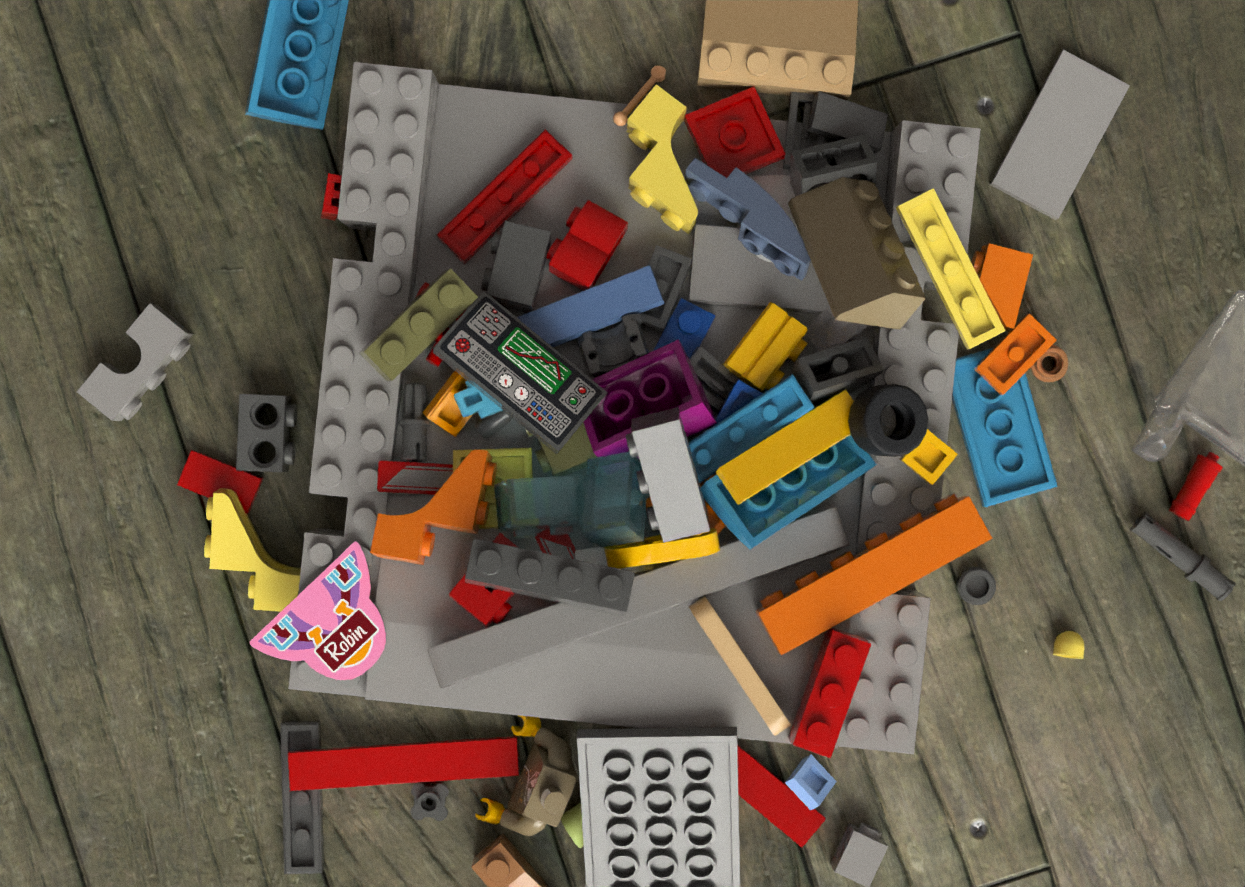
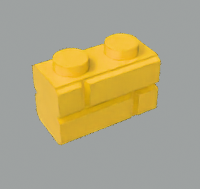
[723,302,808,392]

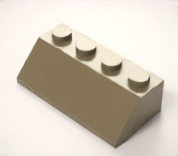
[788,177,926,330]

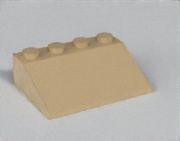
[696,0,858,100]

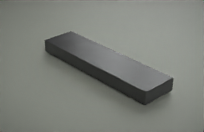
[280,720,324,874]

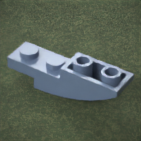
[685,158,811,281]

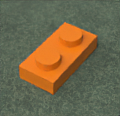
[974,313,1057,395]

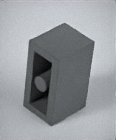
[481,221,551,313]

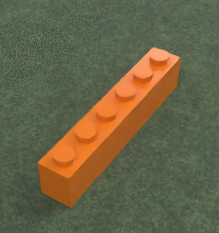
[755,493,993,655]

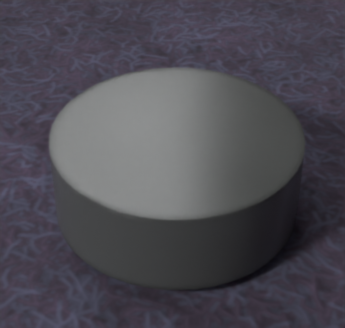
[956,567,996,605]

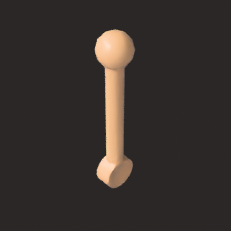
[613,65,666,126]

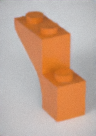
[370,449,497,565]

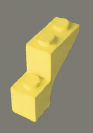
[627,84,698,234]
[204,488,301,612]

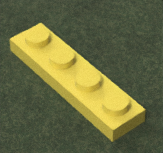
[896,188,1005,350]

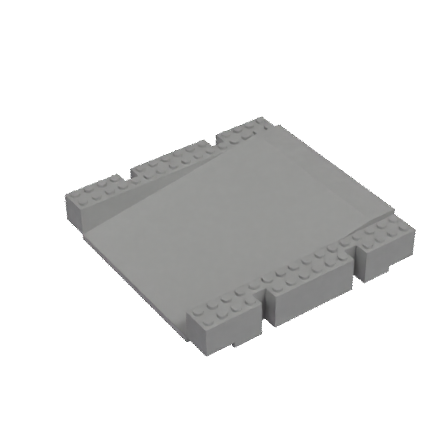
[288,62,981,754]

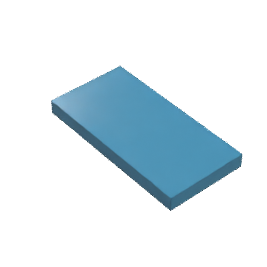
[952,348,1058,507]

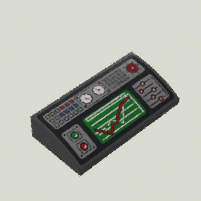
[433,291,608,454]

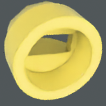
[1053,631,1085,659]

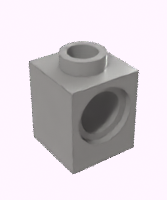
[830,823,888,887]

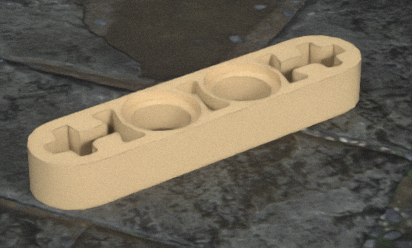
[688,596,791,736]

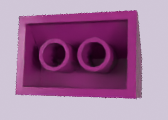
[583,339,717,472]

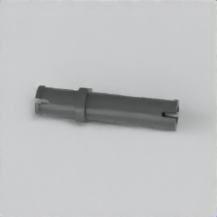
[1130,512,1236,602]

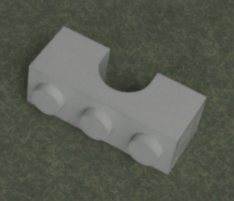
[77,303,193,421]

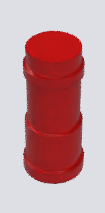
[1169,452,1223,521]

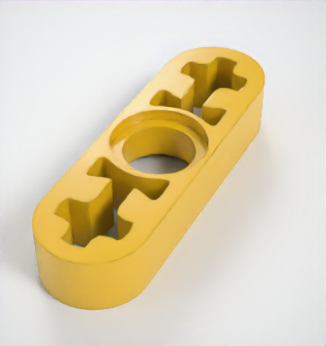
[604,528,720,569]

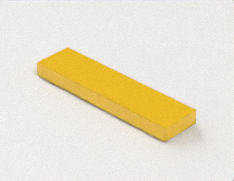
[716,390,854,505]

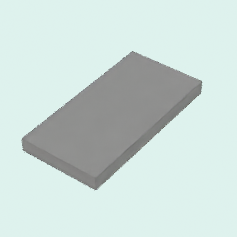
[990,50,1130,220]
[688,224,833,315]

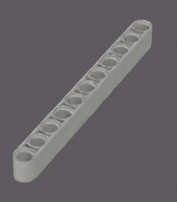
[428,508,850,688]

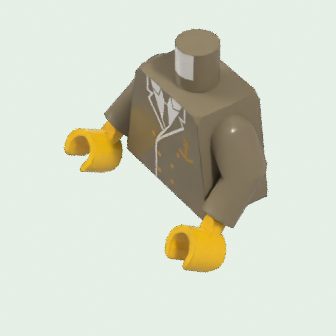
[475,715,578,836]

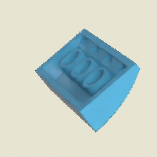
[245,0,349,130]
[701,435,877,550]

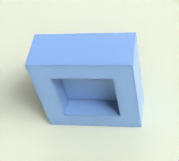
[785,754,837,810]

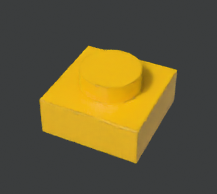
[900,429,958,485]

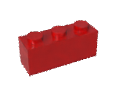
[788,627,871,758]

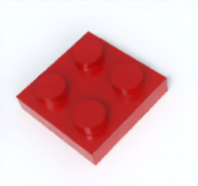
[684,87,786,178]

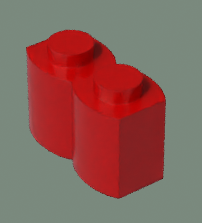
[546,200,628,291]

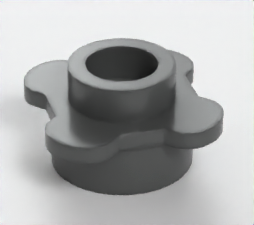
[410,782,449,821]

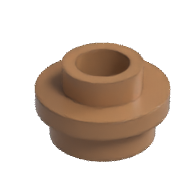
[1030,345,1068,382]

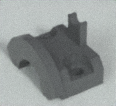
[578,313,649,378]

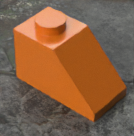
[971,243,1033,331]

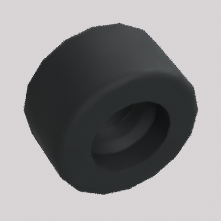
[848,384,928,457]

